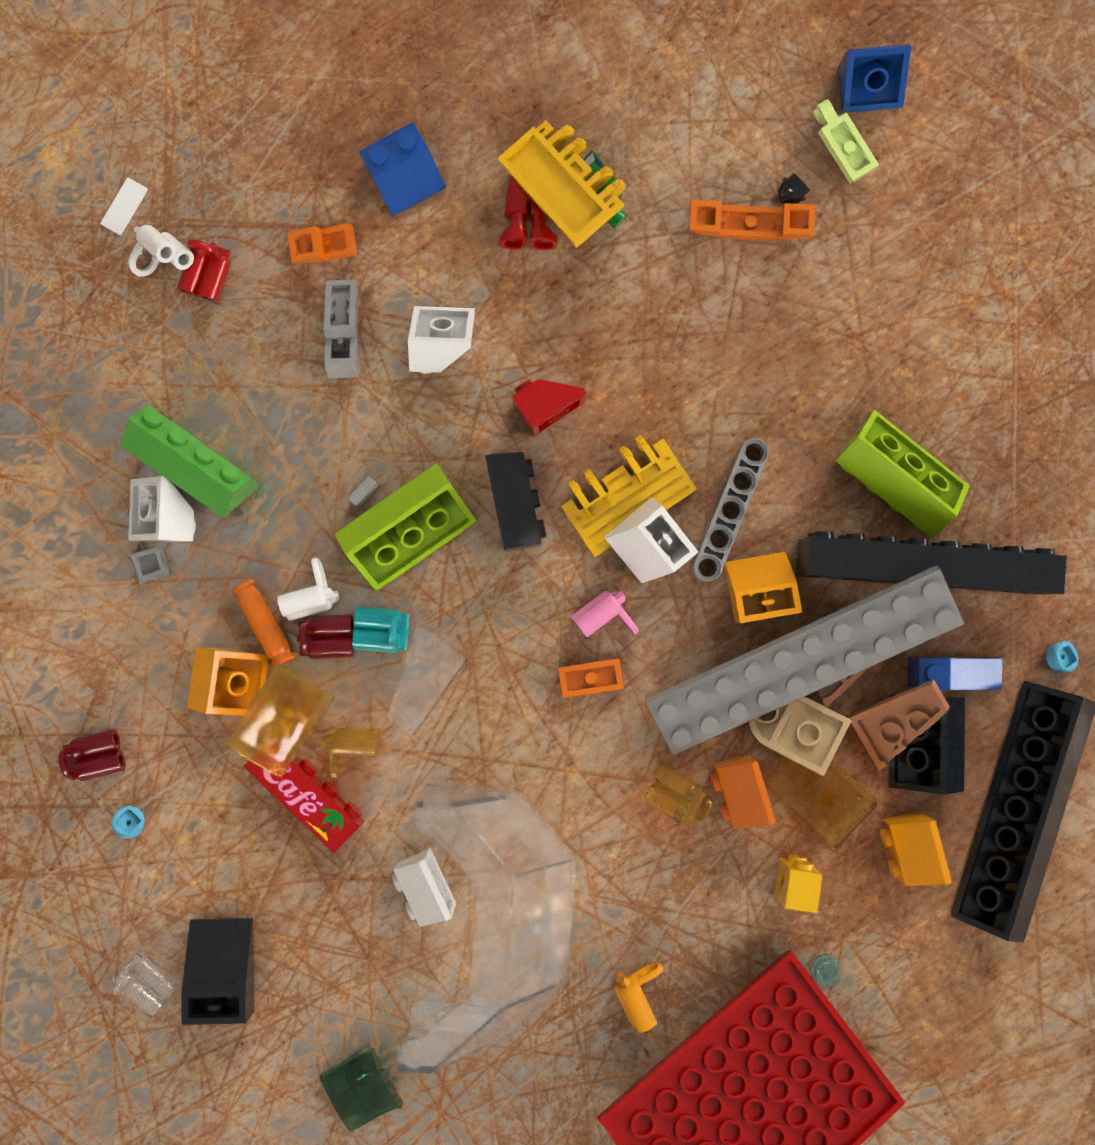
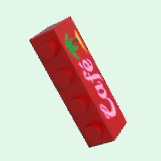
[243,736,364,854]

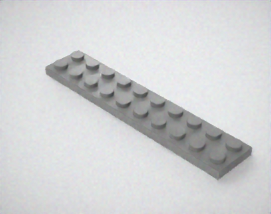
[646,565,964,755]

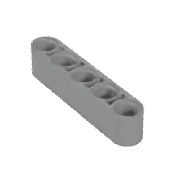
[691,438,769,582]

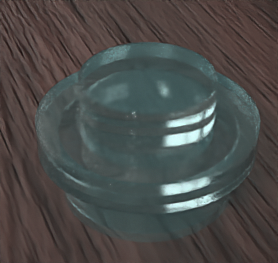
[811,954,843,987]

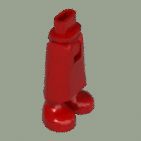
[499,175,557,250]

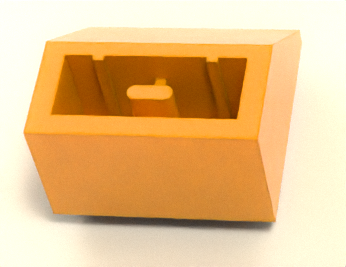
[724,552,802,623]

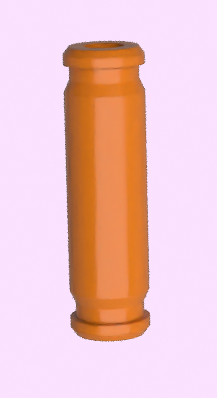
[232,579,295,668]

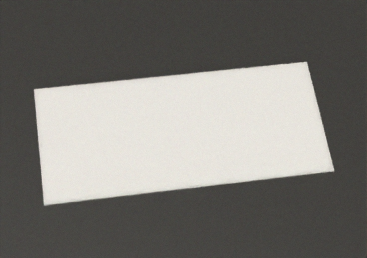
[100,177,148,236]

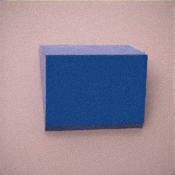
[837,44,911,113]

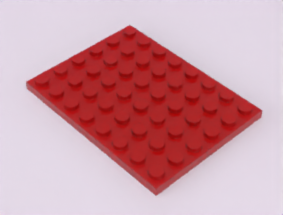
[596,950,906,1145]

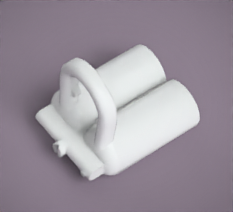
[128,225,194,277]
[277,558,340,621]

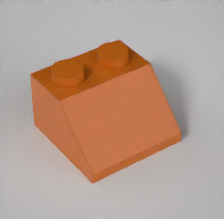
[710,754,776,829]

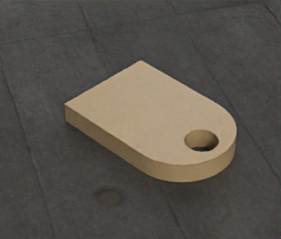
[749,696,852,777]

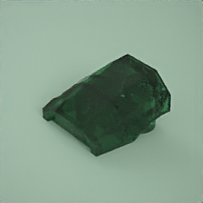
[319,1048,403,1131]

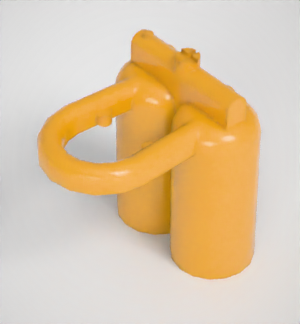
[614,962,664,1033]

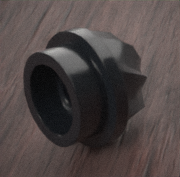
[778,173,810,204]

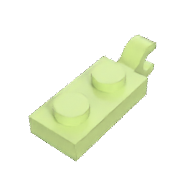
[813,99,879,184]

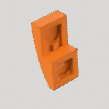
[287,223,358,264]

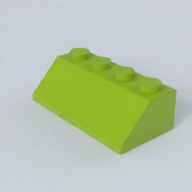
[835,409,970,539]
[334,463,477,592]

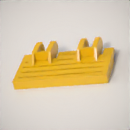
[497,120,626,248]
[561,435,697,558]

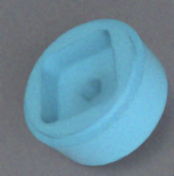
[1046,641,1079,674]
[112,806,145,839]

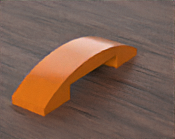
[689,200,816,240]

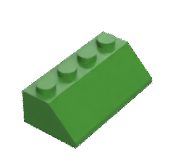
[120,405,260,518]

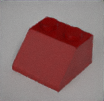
[512,379,587,436]

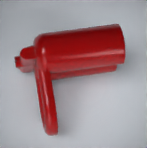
[176,240,230,303]

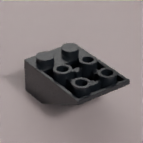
[181,918,254,1025]

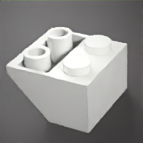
[604,497,698,583]

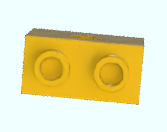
[774,854,822,913]

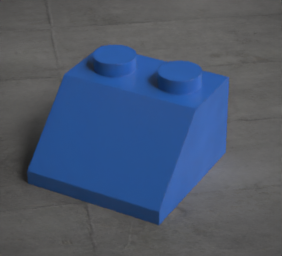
[359,122,446,217]

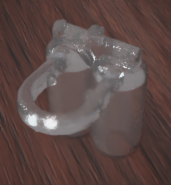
[112,953,181,1018]

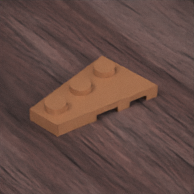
[849,679,950,771]

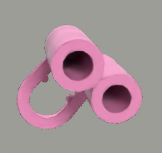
[571,590,639,638]

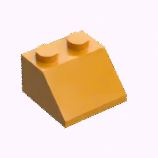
[187,646,269,716]
[880,810,952,886]

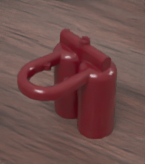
[296,614,355,659]
[58,729,126,781]

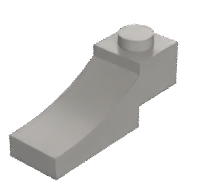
[323,280,360,378]

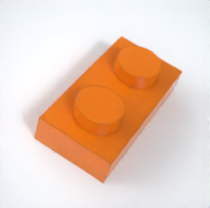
[558,658,624,698]

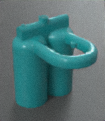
[353,607,411,653]

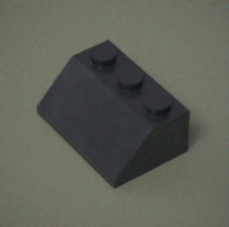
[485,452,547,552]
[889,695,965,795]

